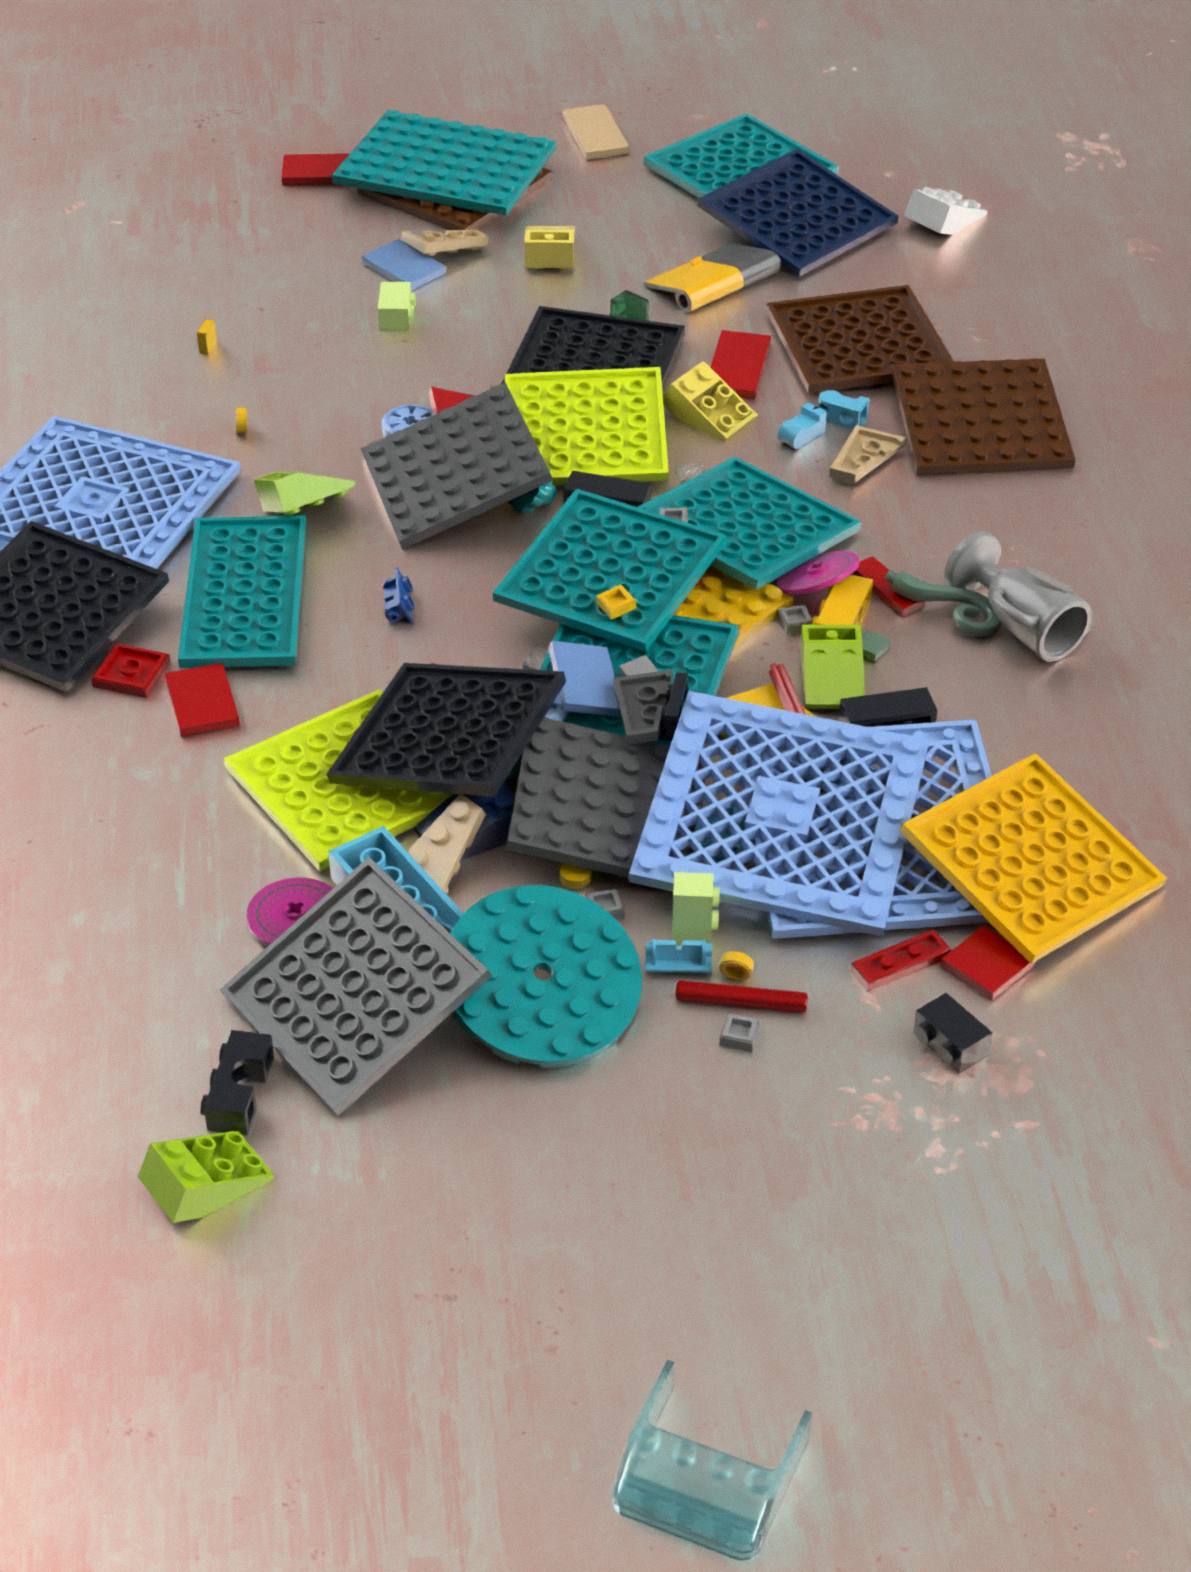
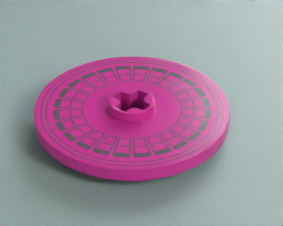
[777,551,860,595]
[247,877,333,946]

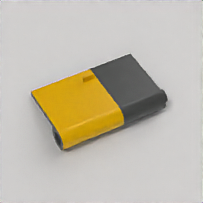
[644,243,781,313]

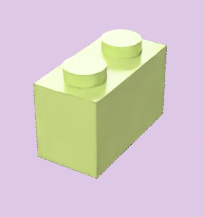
[378,282,416,330]
[672,872,720,943]

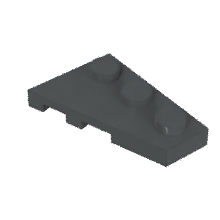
[613,669,673,745]

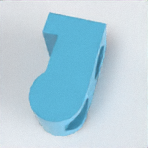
[818,390,870,430]
[777,402,827,449]

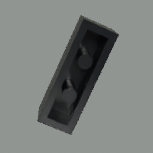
[563,470,651,507]
[839,687,938,727]

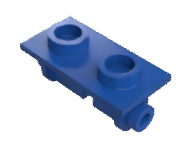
[383,567,415,623]

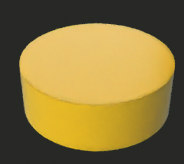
[236,407,247,434]
[560,863,591,889]
[719,951,754,981]

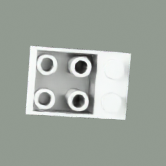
[904,187,988,235]

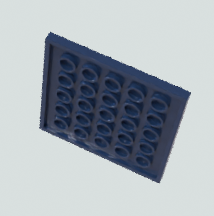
[698,149,899,277]

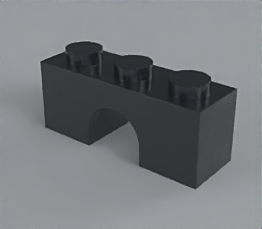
[200,1030,274,1136]

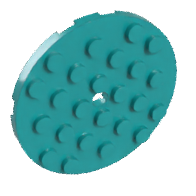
[450,885,642,1068]

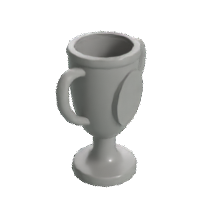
[944,531,1092,662]

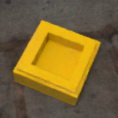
[197,319,217,355]
[596,585,637,620]

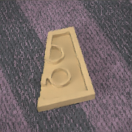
[402,230,488,256]
[829,425,906,483]
[407,794,486,894]

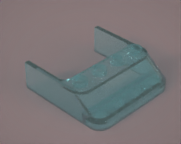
[611,1360,812,1561]

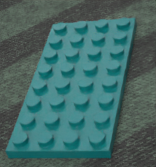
[178,515,307,668]

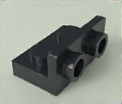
[658,672,689,741]

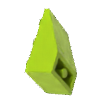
[254,471,356,516]
[800,625,865,709]
[138,1131,274,1223]

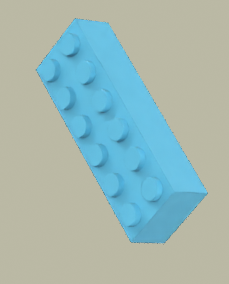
[328,826,464,933]

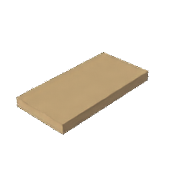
[562,104,630,160]

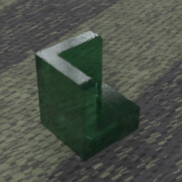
[610,290,649,321]

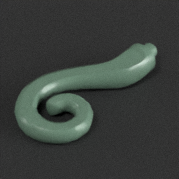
[885,570,1001,637]

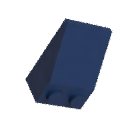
[414,783,515,861]

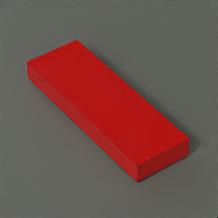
[851,556,925,617]
[850,929,952,992]

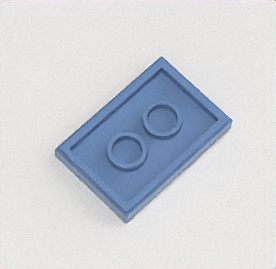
[362,239,446,291]
[549,641,620,717]

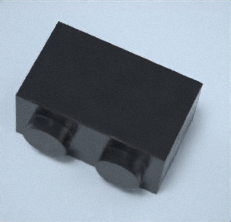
[913,993,993,1074]

